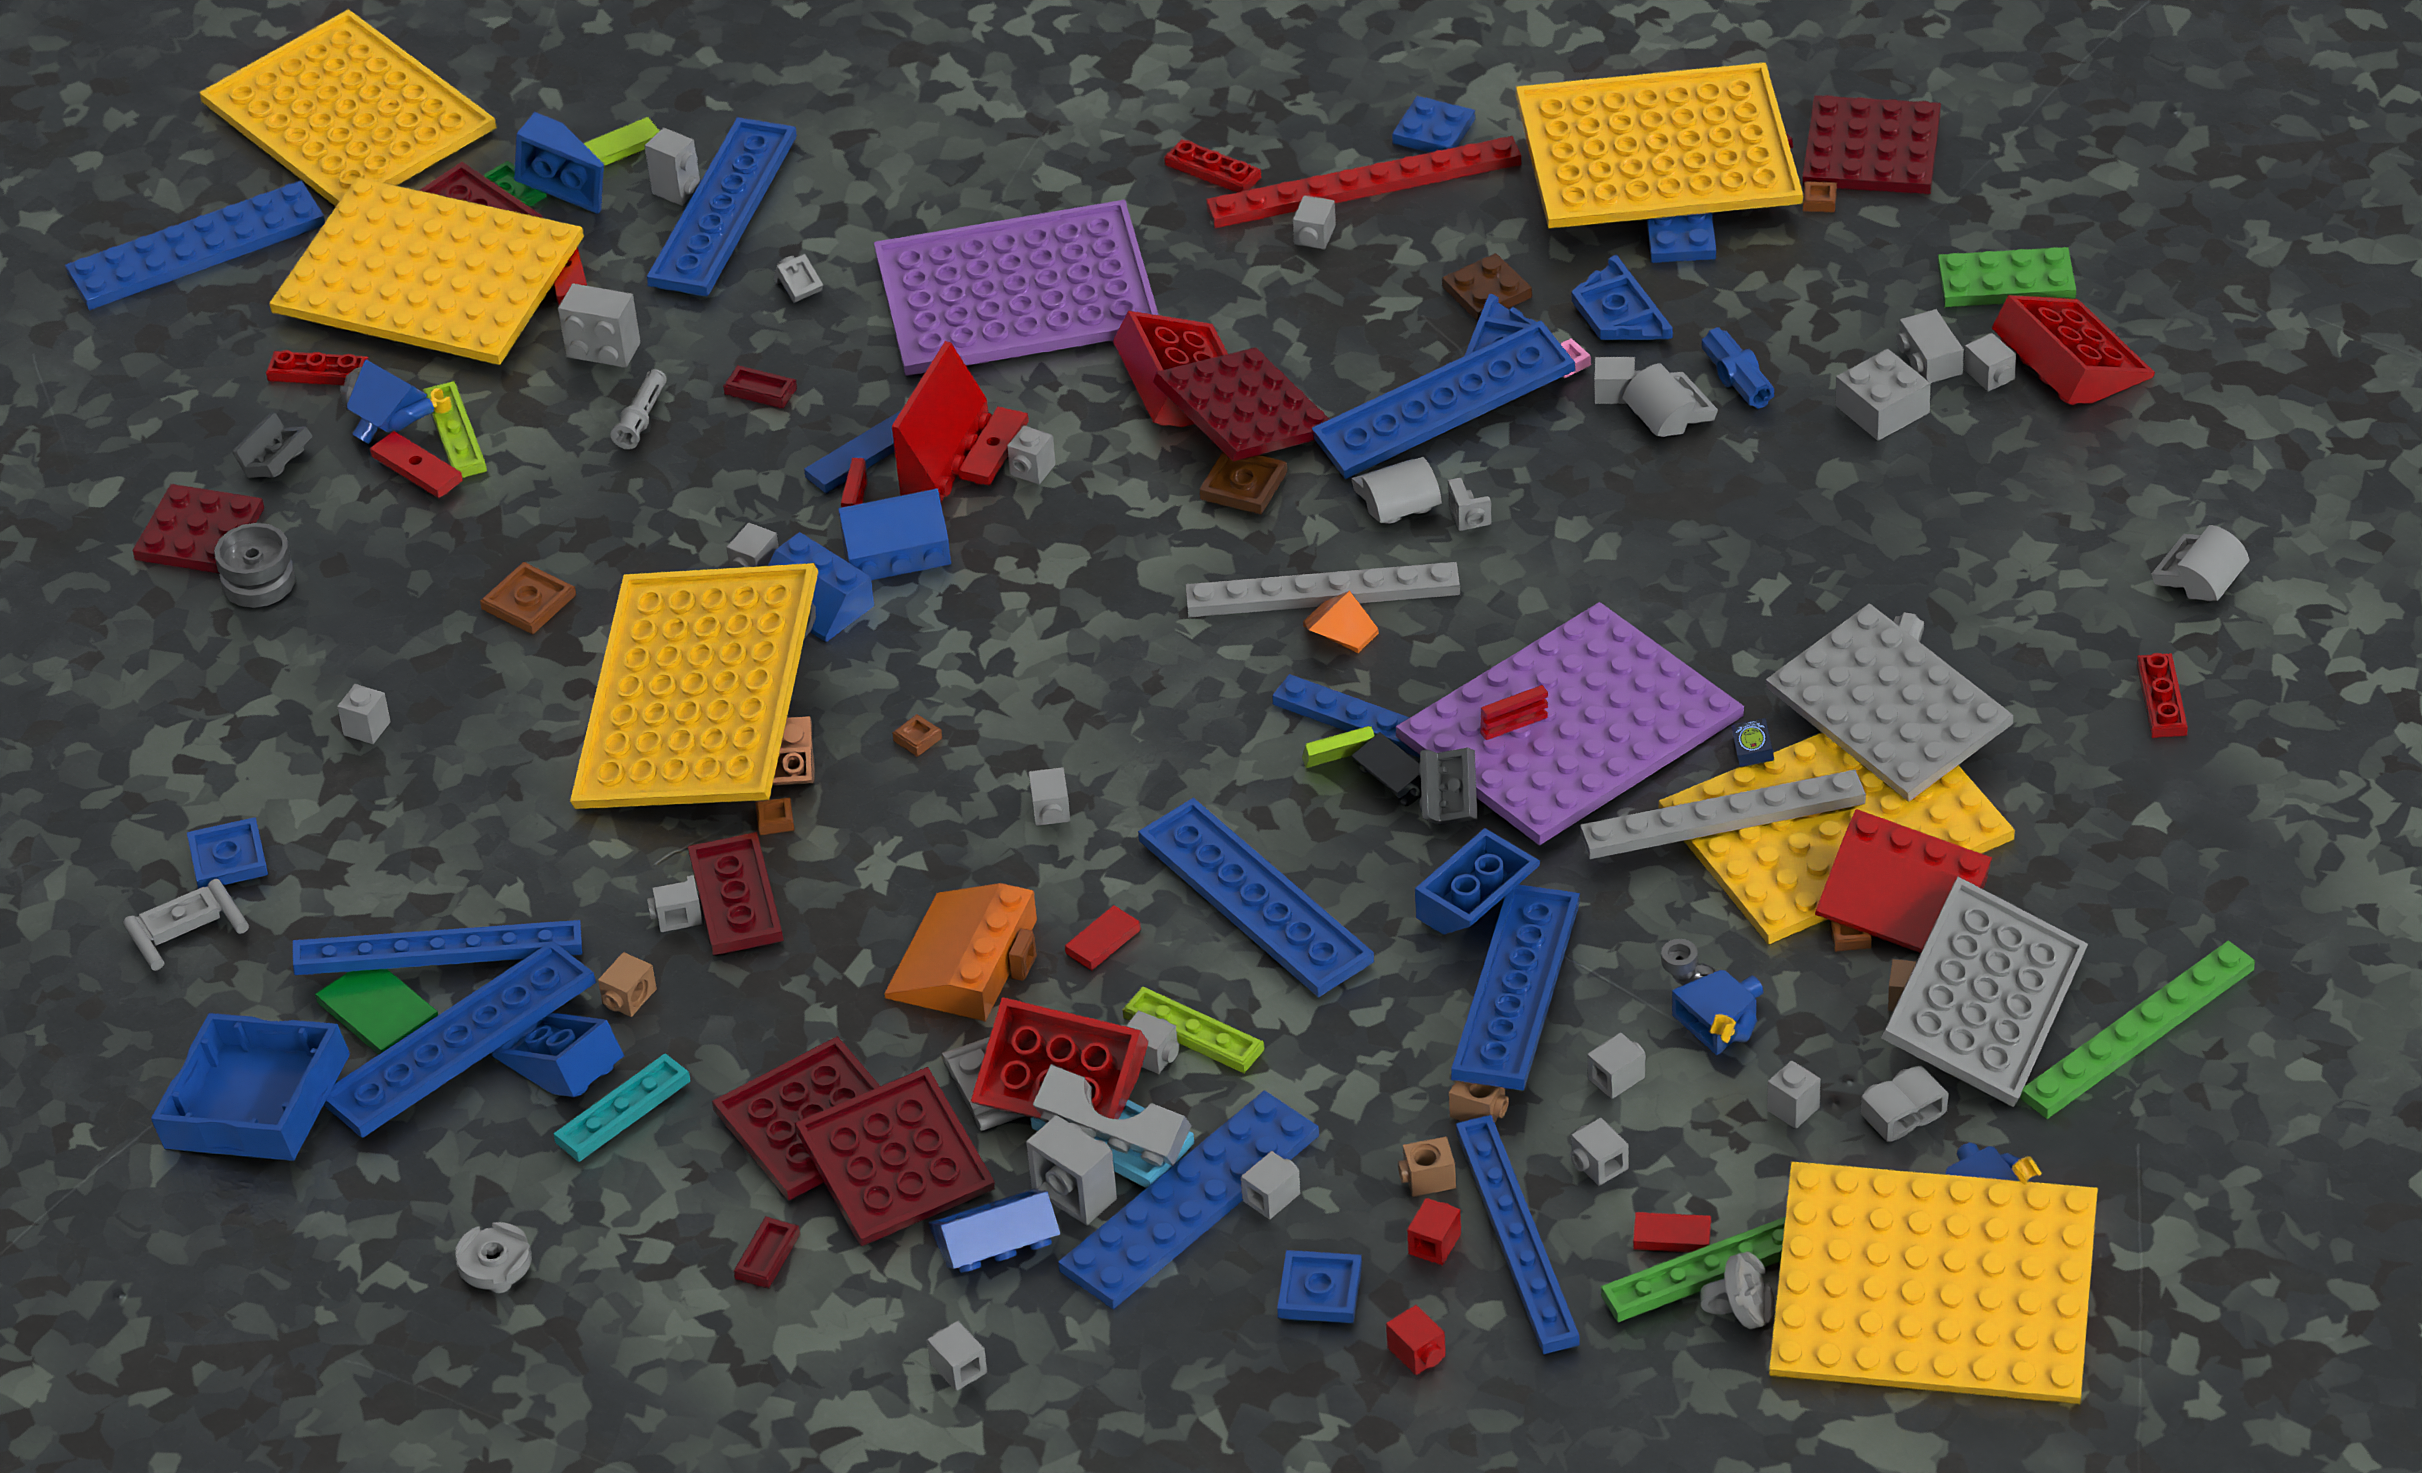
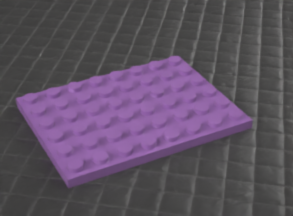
[874,199,1159,376]
[1396,602,1744,846]

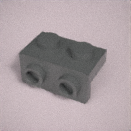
[233,413,313,478]
[1418,747,1477,825]

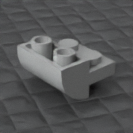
[1622,363,1718,437]
[1351,457,1442,524]
[2151,525,2250,601]

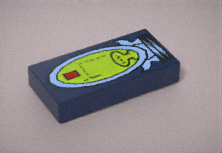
[1731,718,1774,767]

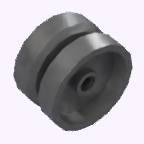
[215,523,295,608]

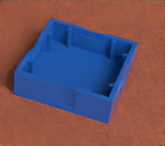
[151,1013,350,1161]

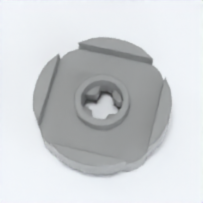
[456,1222,532,1293]

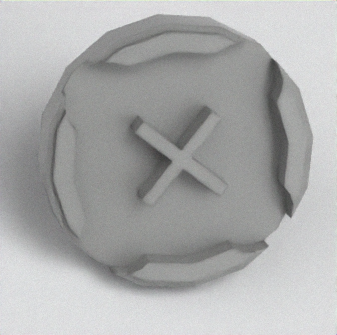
[1700,1252,1774,1329]

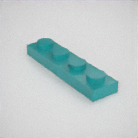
[553,1053,691,1162]

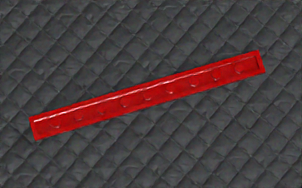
[1206,136,1522,228]

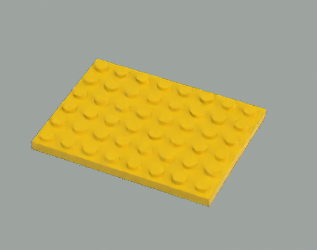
[199,9,497,206]
[1516,63,1803,229]
[269,177,584,365]
[570,563,818,809]
[1659,733,2015,945]
[1769,1162,2097,1404]

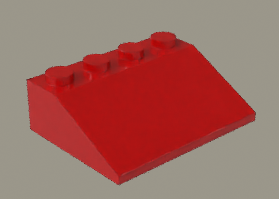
[1992,295,2155,405]
[1113,310,1228,427]
[892,341,992,502]
[1815,809,1992,953]
[971,997,1149,1120]

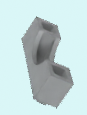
[1033,1065,1192,1166]

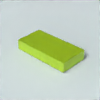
[1302,726,1375,768]

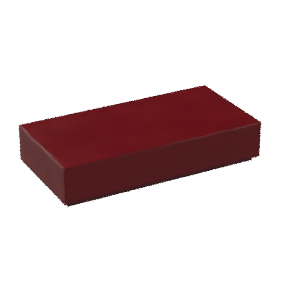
[723,365,797,409]
[734,1216,800,1288]

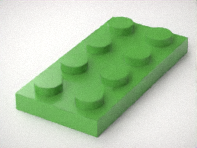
[1938,247,2076,307]

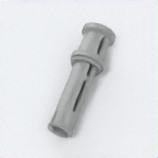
[610,369,667,449]

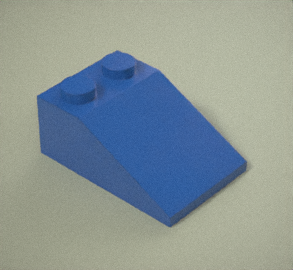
[514,112,604,214]
[492,1013,624,1097]

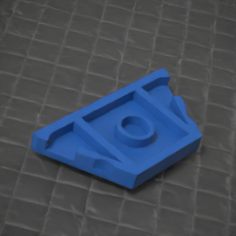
[1571,254,1673,340]
[1464,294,1536,356]

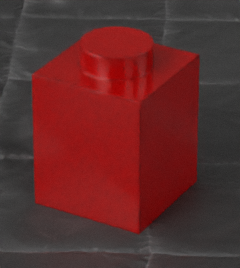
[1407,1198,1461,1265]
[1386,1305,1446,1375]

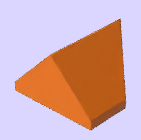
[1303,591,1379,653]

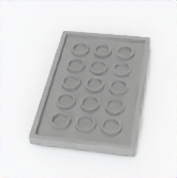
[1766,603,2014,802]
[1881,877,2088,1107]

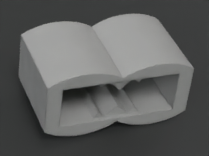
[1860,1066,1949,1142]

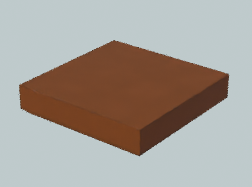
[480,562,576,635]

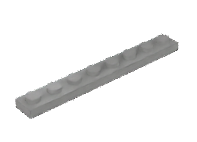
[1186,562,1460,617]
[1580,770,1866,859]

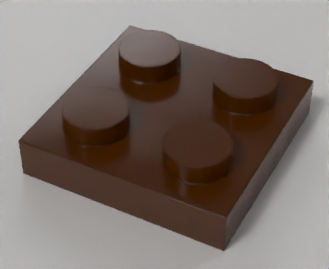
[1442,253,1532,322]
[1199,452,1288,515]

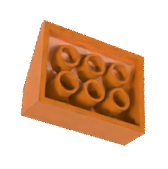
[884,883,1037,1021]

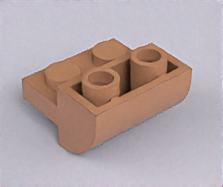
[772,716,815,786]

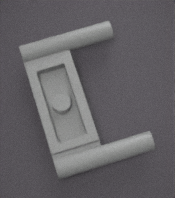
[123,879,249,971]
[941,1037,1024,1132]

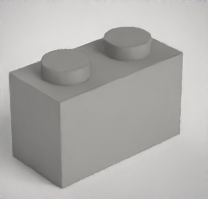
[645,128,700,206]
[1896,309,1964,383]

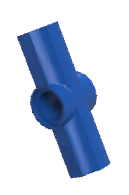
[1702,327,1774,409]

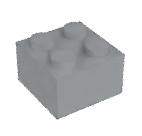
[558,284,641,368]
[1835,349,1931,441]
[1026,1115,1117,1225]

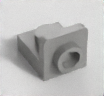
[773,254,823,303]
[1448,478,1491,531]

